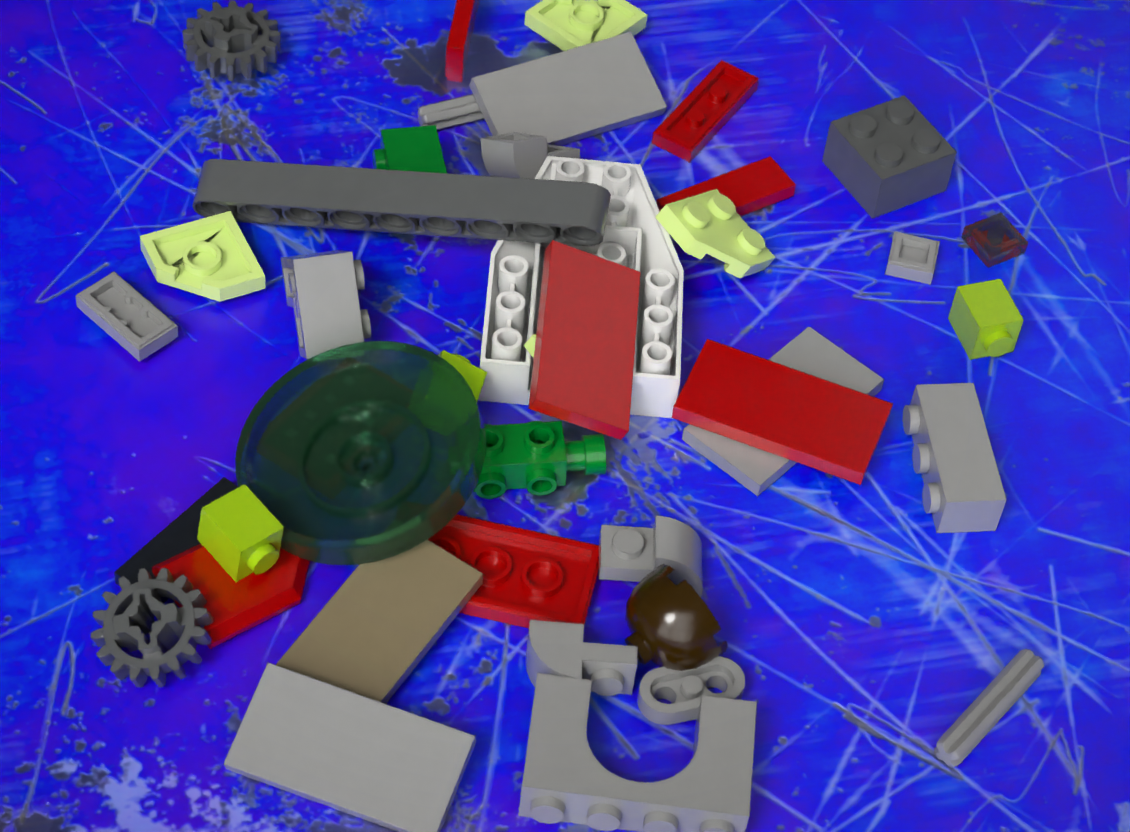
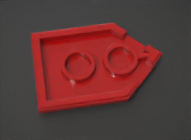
[152,532,315,649]

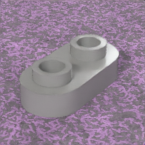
[637,656,745,725]

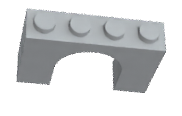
[518,673,757,832]

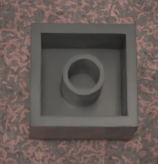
[822,95,957,219]

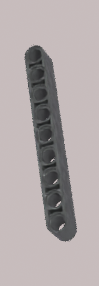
[192,159,611,246]

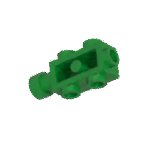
[451,421,606,499]

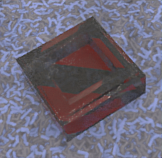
[961,213,1028,268]

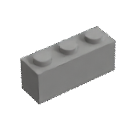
[903,383,1006,533]

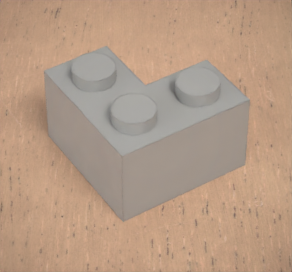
[281,250,371,359]

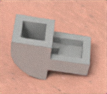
[481,132,580,179]
[599,515,703,597]
[526,620,638,696]

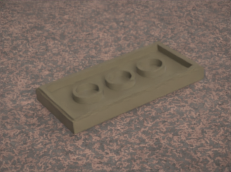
[276,521,483,704]

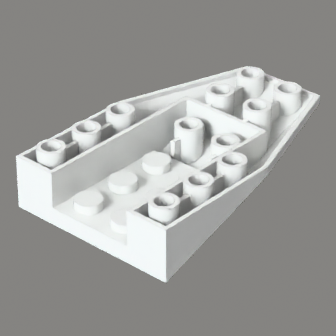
[478,156,684,419]

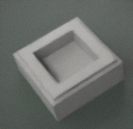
[885,231,940,285]

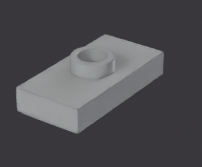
[75,272,178,362]

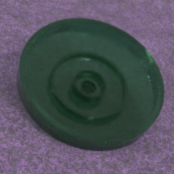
[235,341,486,565]

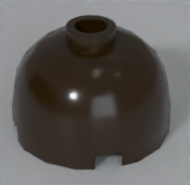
[625,564,728,671]

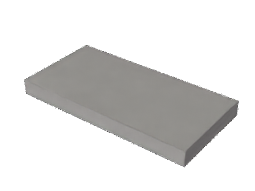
[469,32,667,146]
[682,327,884,496]
[223,663,476,832]

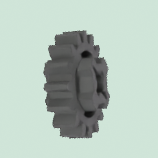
[183,0,280,81]
[90,568,213,688]

